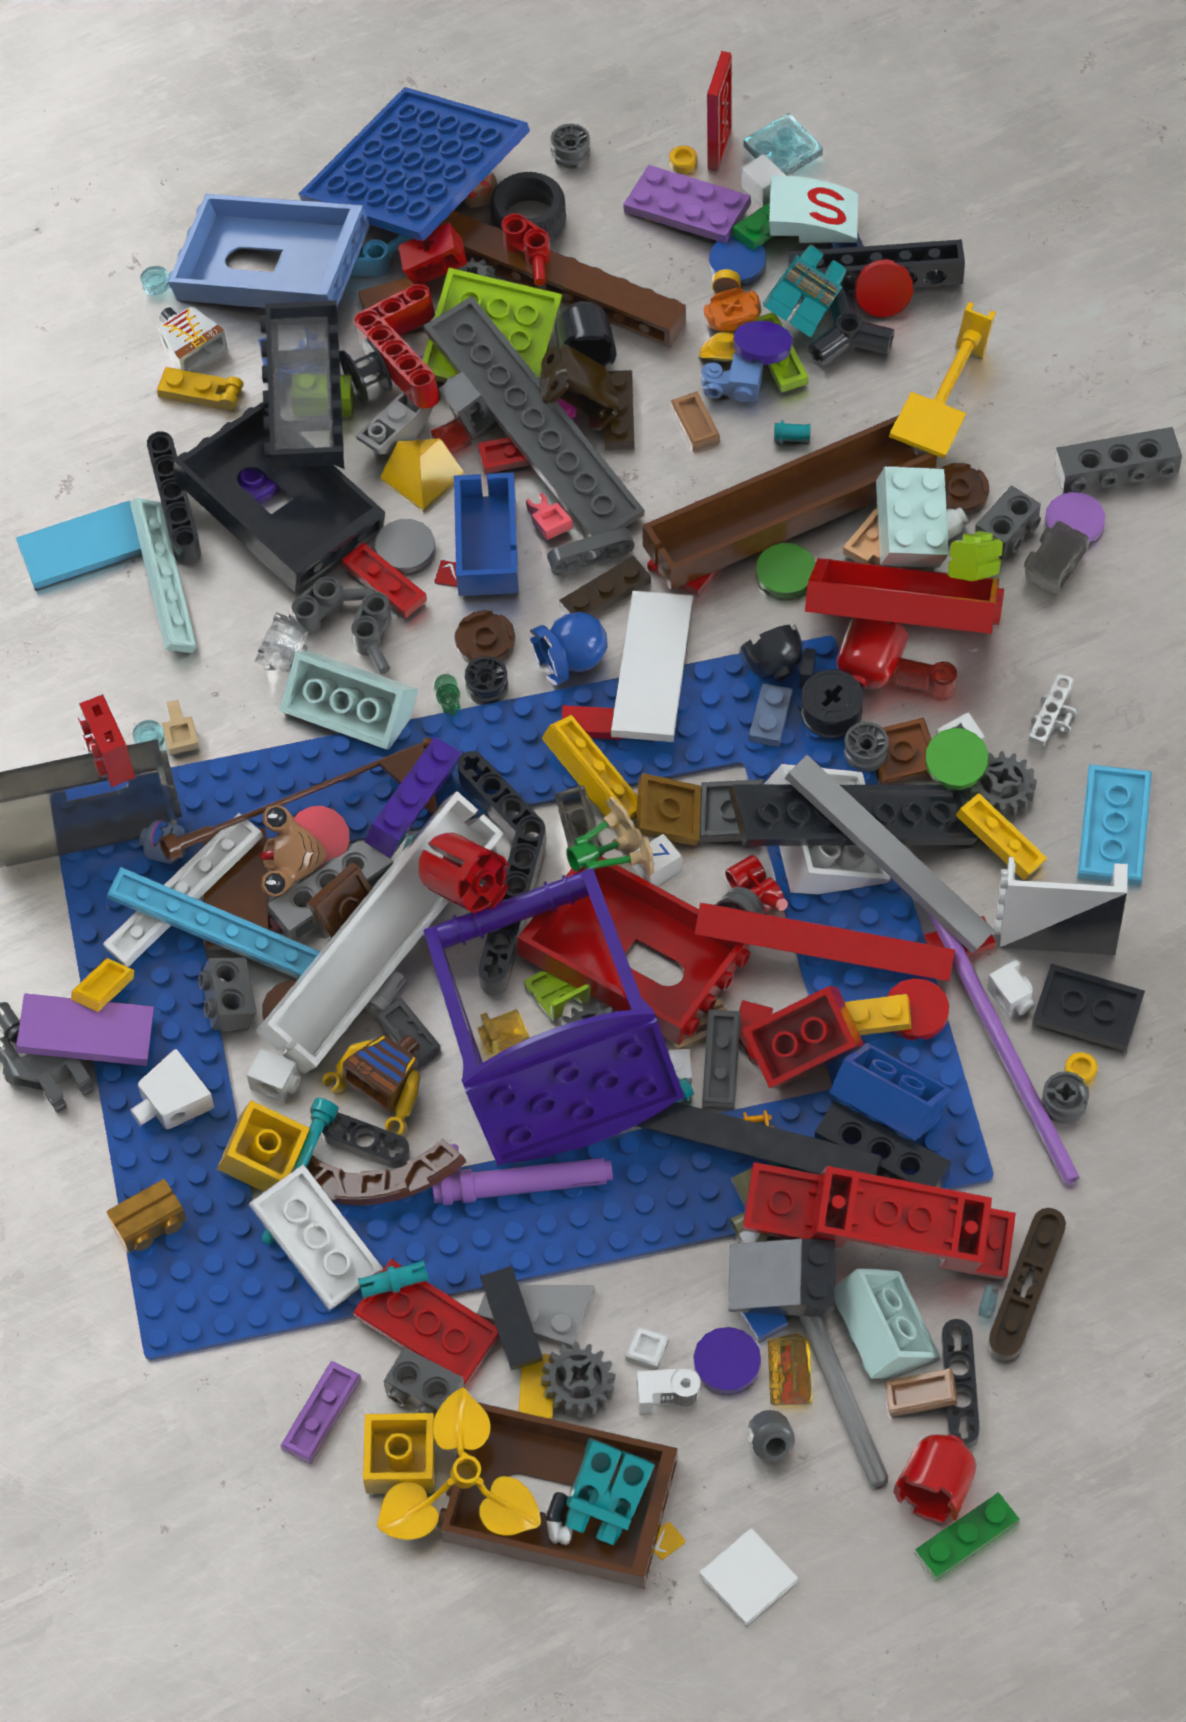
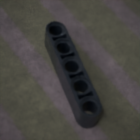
[147,431,201,565]

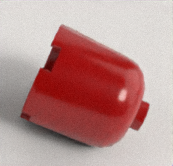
[836,618,909,690]
[893,1434,977,1524]

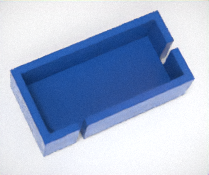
[454,473,519,596]

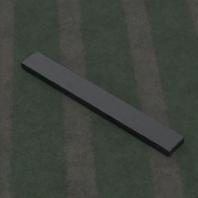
[635,1102,882,1175]

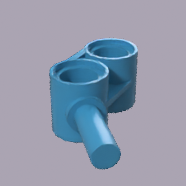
[350,235,413,278]

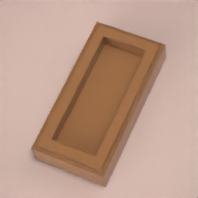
[670,391,720,451]
[885,1368,958,1417]

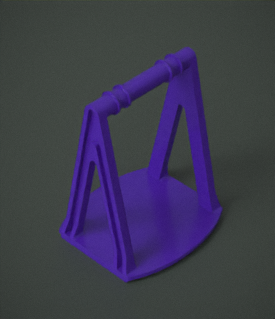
[423,868,685,1166]

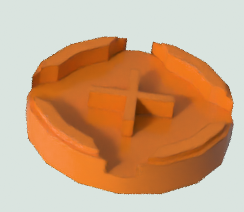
[704,288,762,331]

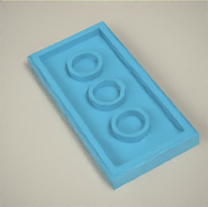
[16,500,142,590]
[1077,764,1152,885]

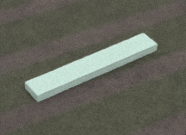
[130,498,197,654]

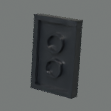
[1032,964,1145,1052]

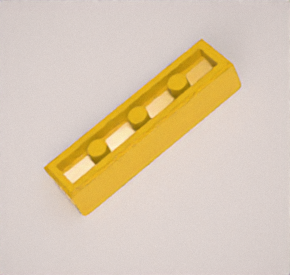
[542,715,637,829]

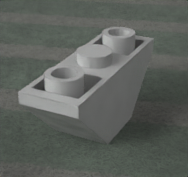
[356,392,433,454]

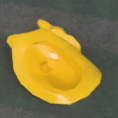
[699,331,736,362]

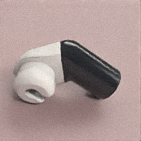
[545,1492,572,1545]

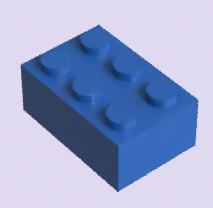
[829,1043,953,1141]

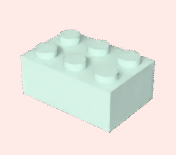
[876,467,949,568]

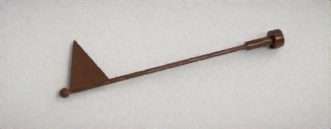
[159,737,438,861]

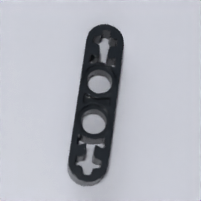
[941,1319,980,1449]

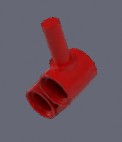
[501,213,551,286]
[725,855,788,913]

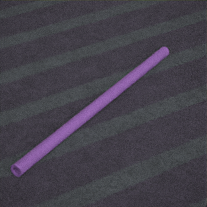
[927,912,1080,1185]

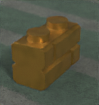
[106,1179,186,1253]

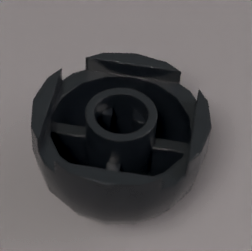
[739,624,803,681]

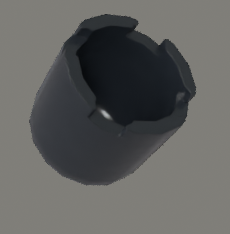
[555,301,617,367]

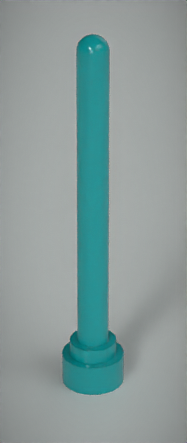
[262,1098,339,1245]

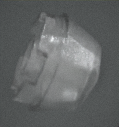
[254,612,308,672]

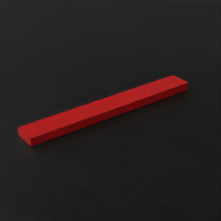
[694,902,955,981]

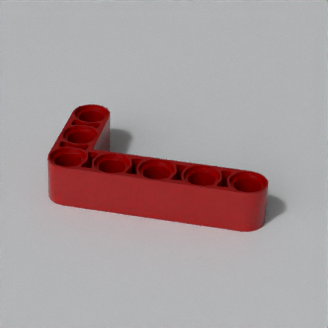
[353,284,440,409]

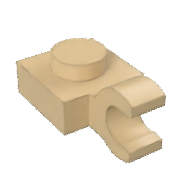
[162,700,199,755]

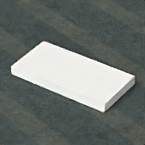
[249,1165,383,1311]

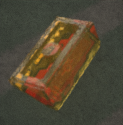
[768,1333,812,1405]

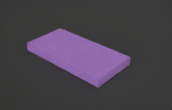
[16,993,154,1066]

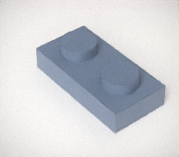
[749,683,793,747]

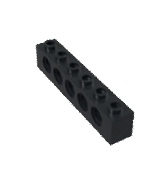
[787,239,965,292]

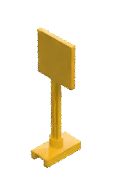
[889,302,996,459]

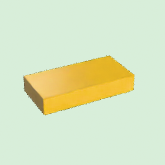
[71,958,134,1012]
[519,1354,554,1419]

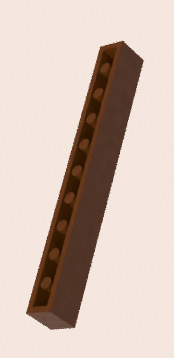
[437,211,686,348]

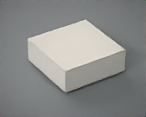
[625,1326,669,1370]

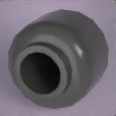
[747,1410,795,1462]

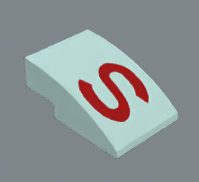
[769,175,858,243]

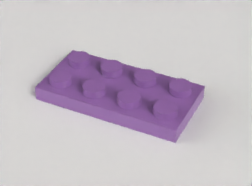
[623,165,751,244]

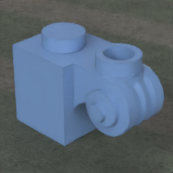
[701,353,763,402]

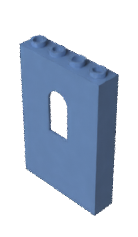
[168,194,370,308]

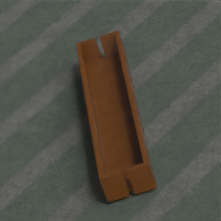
[642,415,937,590]

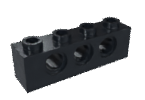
[814,1101,951,1188]

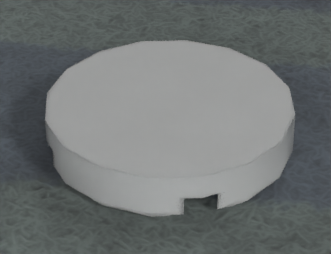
[375,519,435,574]

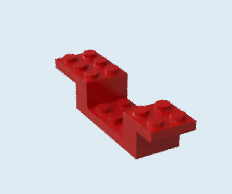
[742,1162,1016,1280]

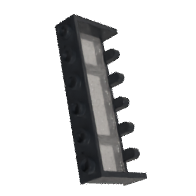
[260,300,345,471]

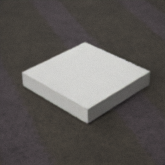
[699,1528,798,1627]

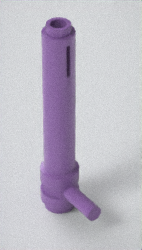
[433,1144,613,1206]

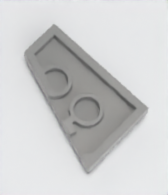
[477,1285,595,1350]

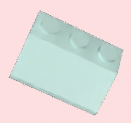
[834,1268,941,1378]

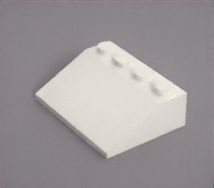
[764,764,890,895]

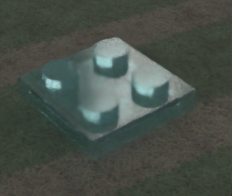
[744,113,823,176]

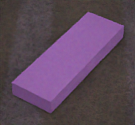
[280,1360,361,1465]

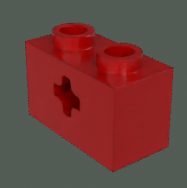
[398,222,467,285]

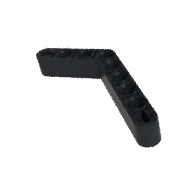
[457,751,546,996]

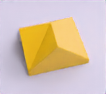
[380,438,464,512]

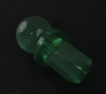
[433,674,461,716]

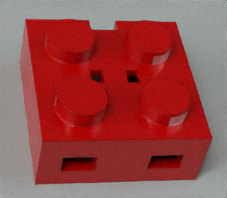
[77,694,135,787]

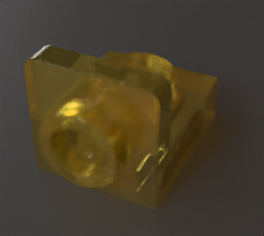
[477,1009,529,1055]

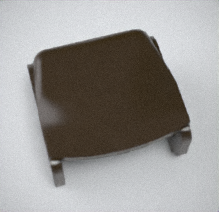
[540,345,620,431]

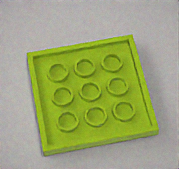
[423,268,562,382]

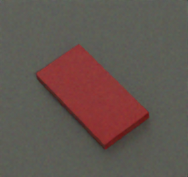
[707,51,732,171]
[353,1259,500,1388]

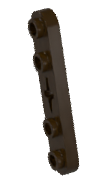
[988,1208,1066,1361]

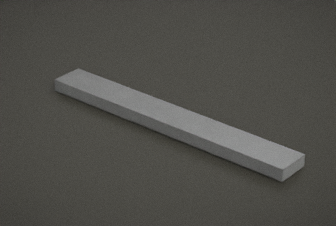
[785,755,995,954]

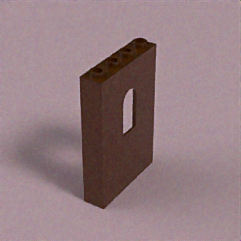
[437,1402,678,1589]

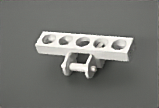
[1028,673,1078,747]

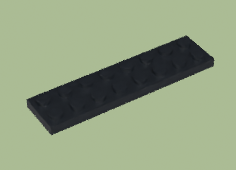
[729,784,978,846]

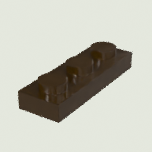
[604,370,635,450]
[559,555,651,617]

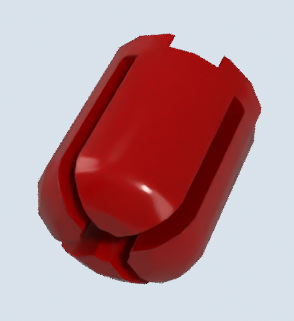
[418,832,510,914]

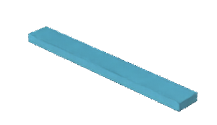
[107,867,320,979]

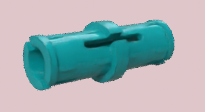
[358,1260,429,1299]

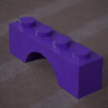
[364,736,462,859]

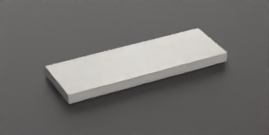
[611,591,693,742]

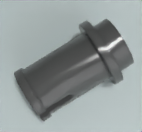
[0,1002,20,1043]

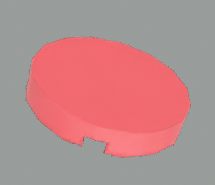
[294,806,350,868]

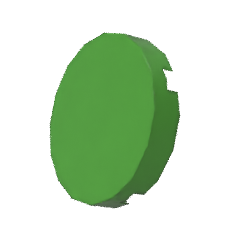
[756,543,815,599]
[925,728,988,790]

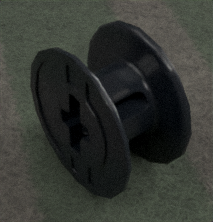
[339,338,393,404]
[801,670,863,739]

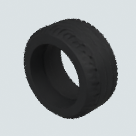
[490,172,566,241]

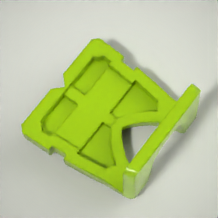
[524,971,591,1021]

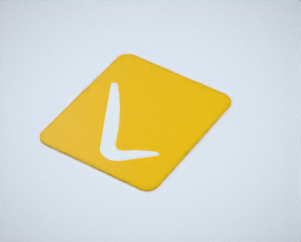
[654,1522,686,1560]

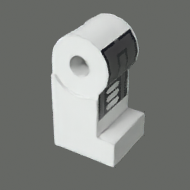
[637,1369,701,1415]

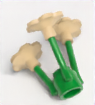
[566,796,654,876]

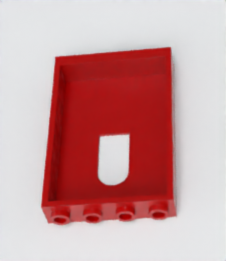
[805,558,1005,634]
[517,855,751,1045]

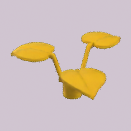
[377,1387,541,1540]

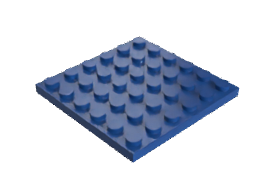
[298,87,530,241]

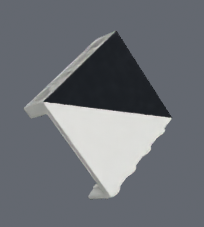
[994,857,1128,955]

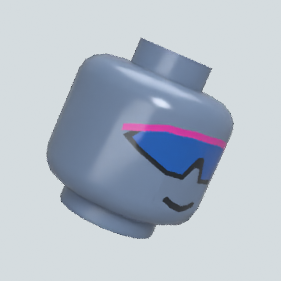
[139,820,188,864]

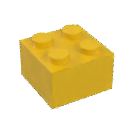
[217,1100,310,1192]
[363,1413,436,1494]

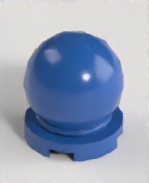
[530,612,608,685]

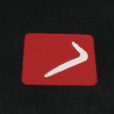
[434,560,457,587]

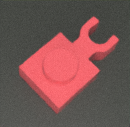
[526,493,573,540]

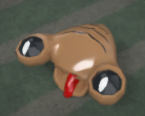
[260,805,327,898]

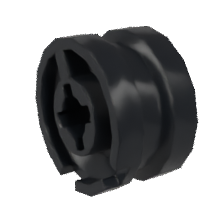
[464,656,508,705]

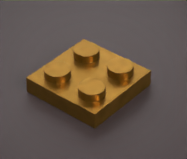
[636,773,701,846]

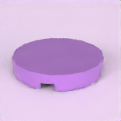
[1044,492,1105,548]

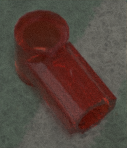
[894,658,957,701]

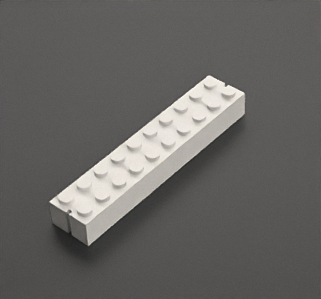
[256,791,504,1074]

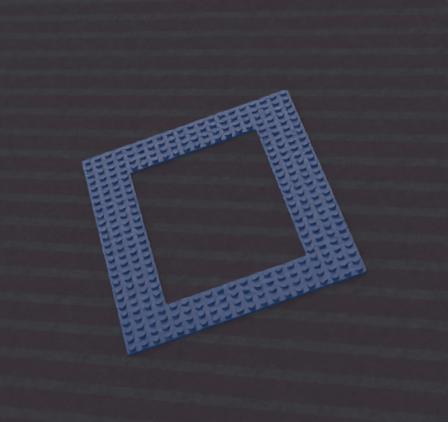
[49,635,994,1360]

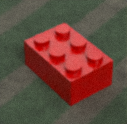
[742,986,864,1089]

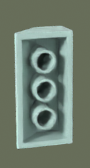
[279,651,418,750]

